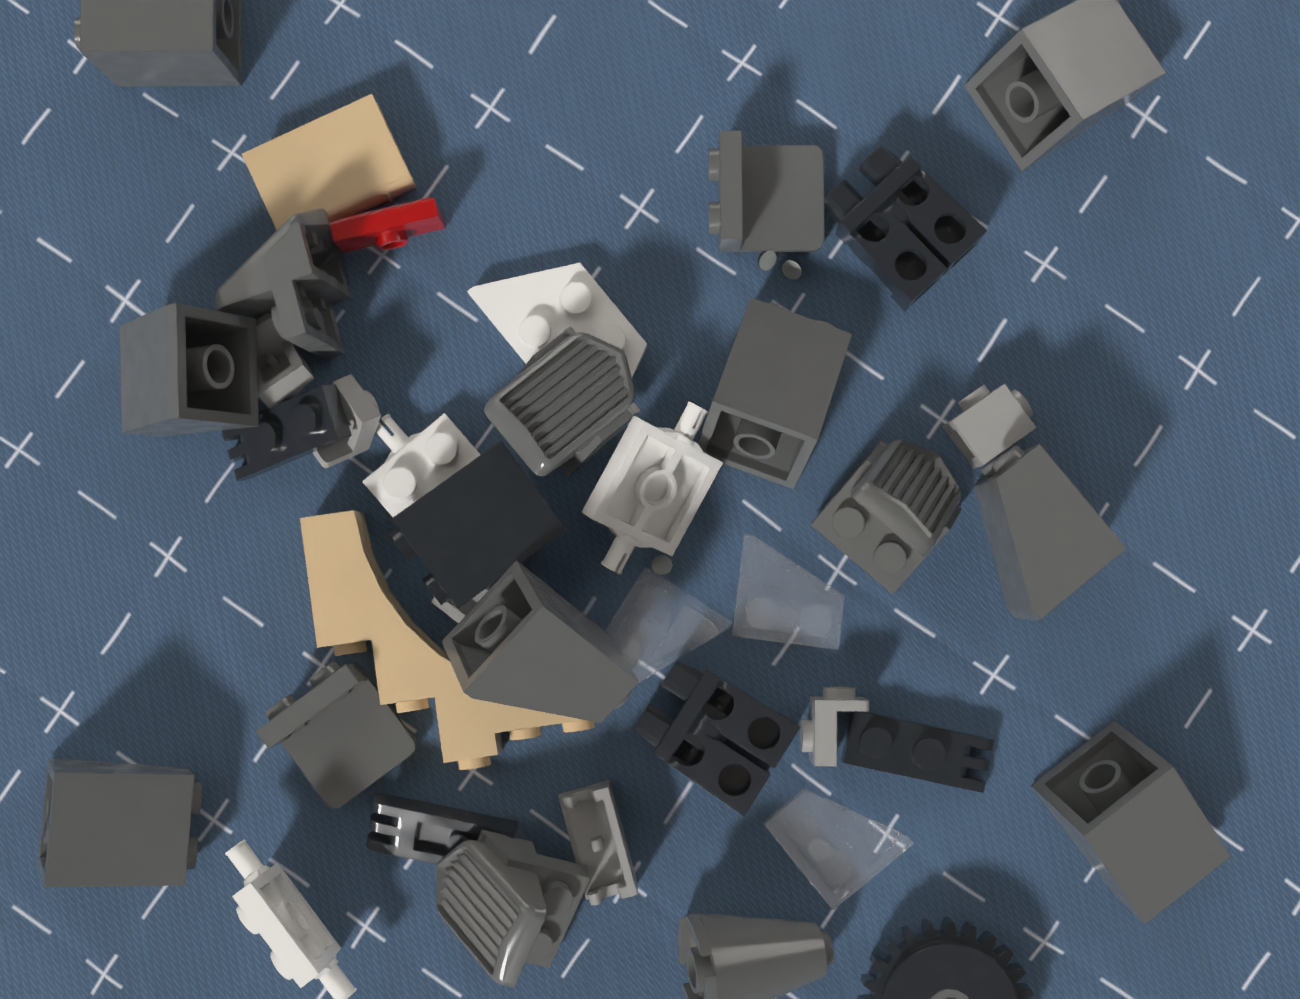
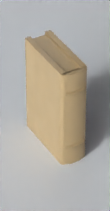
[242,94,417,230]

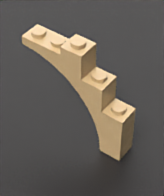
[300,510,595,770]

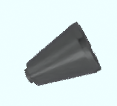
[678,912,834,999]

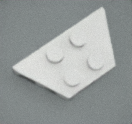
[467,263,647,377]

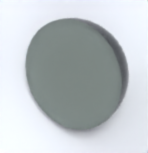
[757,251,777,271]
[782,260,802,280]
[651,555,673,576]

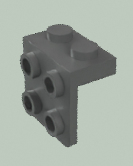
[708,130,825,252]
[256,661,417,809]

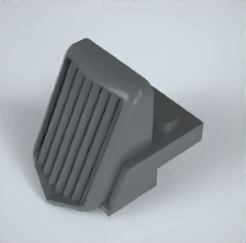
[215,209,351,360]
[484,326,640,477]
[811,439,963,594]
[436,830,590,988]

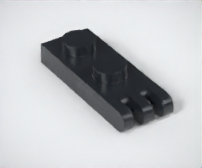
[221,384,352,481]
[841,711,995,793]
[366,793,519,864]

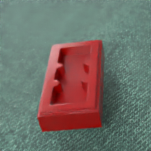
[329,197,445,253]

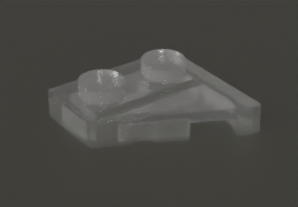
[731,534,845,650]
[605,567,732,683]
[763,788,914,910]

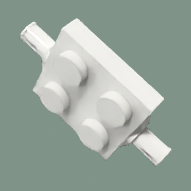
[582,401,723,574]
[362,413,480,517]
[225,839,357,999]

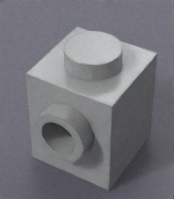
[942,384,1036,469]

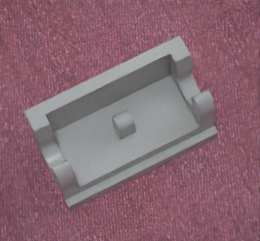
[558,780,638,905]

